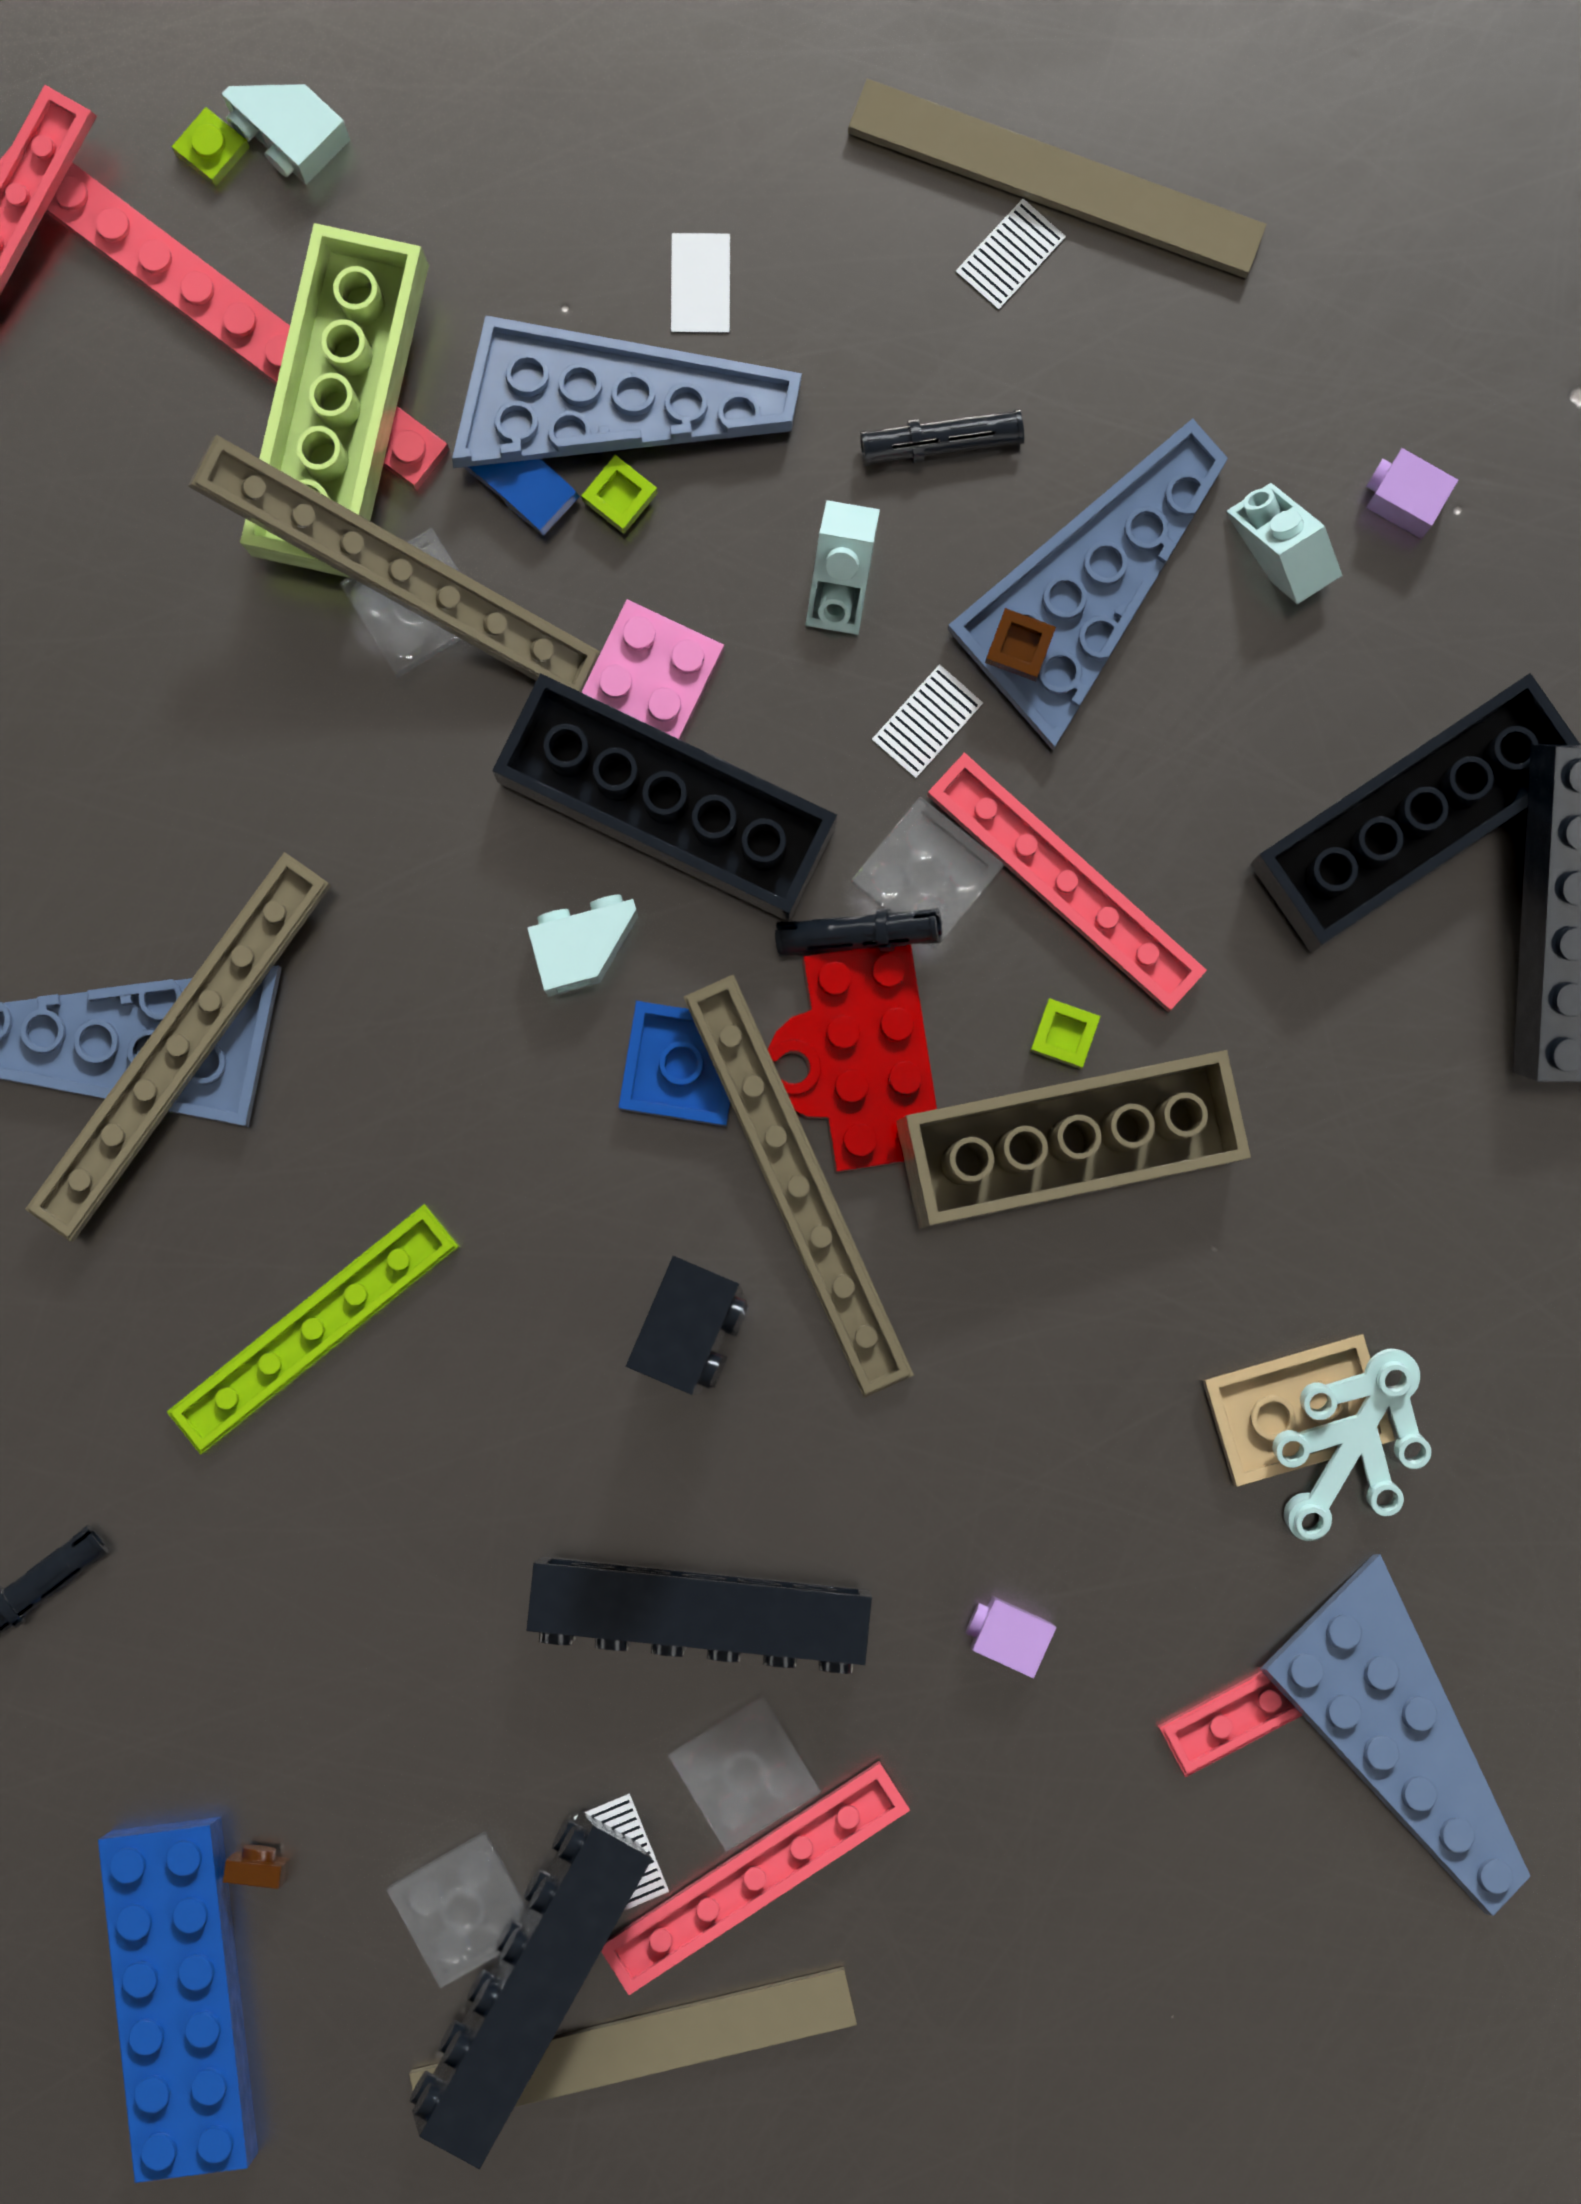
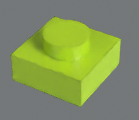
[171,107,250,187]
[581,455,658,534]
[1030,998,1101,1069]

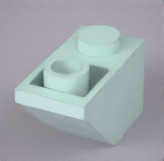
[222,84,350,185]
[1226,483,1343,604]
[805,500,880,635]
[527,894,638,997]

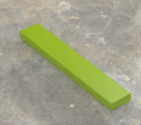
[167,1204,460,1455]

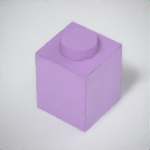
[1366,448,1458,539]
[965,1596,1057,1679]

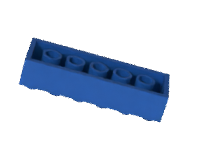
[98,1817,258,2183]

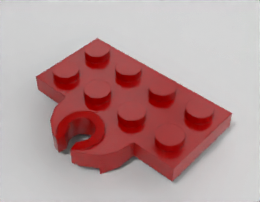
[768,945,937,1173]

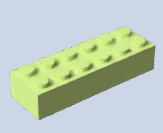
[240,223,429,578]

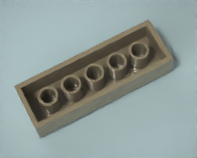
[896,1050,1251,1229]

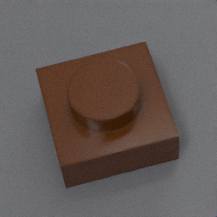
[985,608,1056,682]
[223,1845,290,1889]

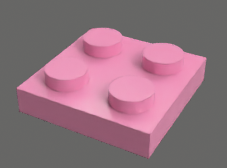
[581,599,725,740]

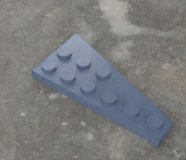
[452,315,802,468]
[947,418,1228,750]
[0,965,282,1127]
[1260,1554,1531,1916]

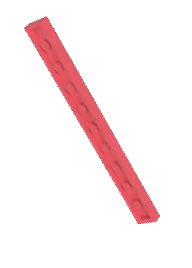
[0,145,450,491]

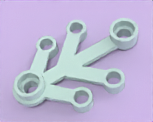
[1272,1349,1432,1541]

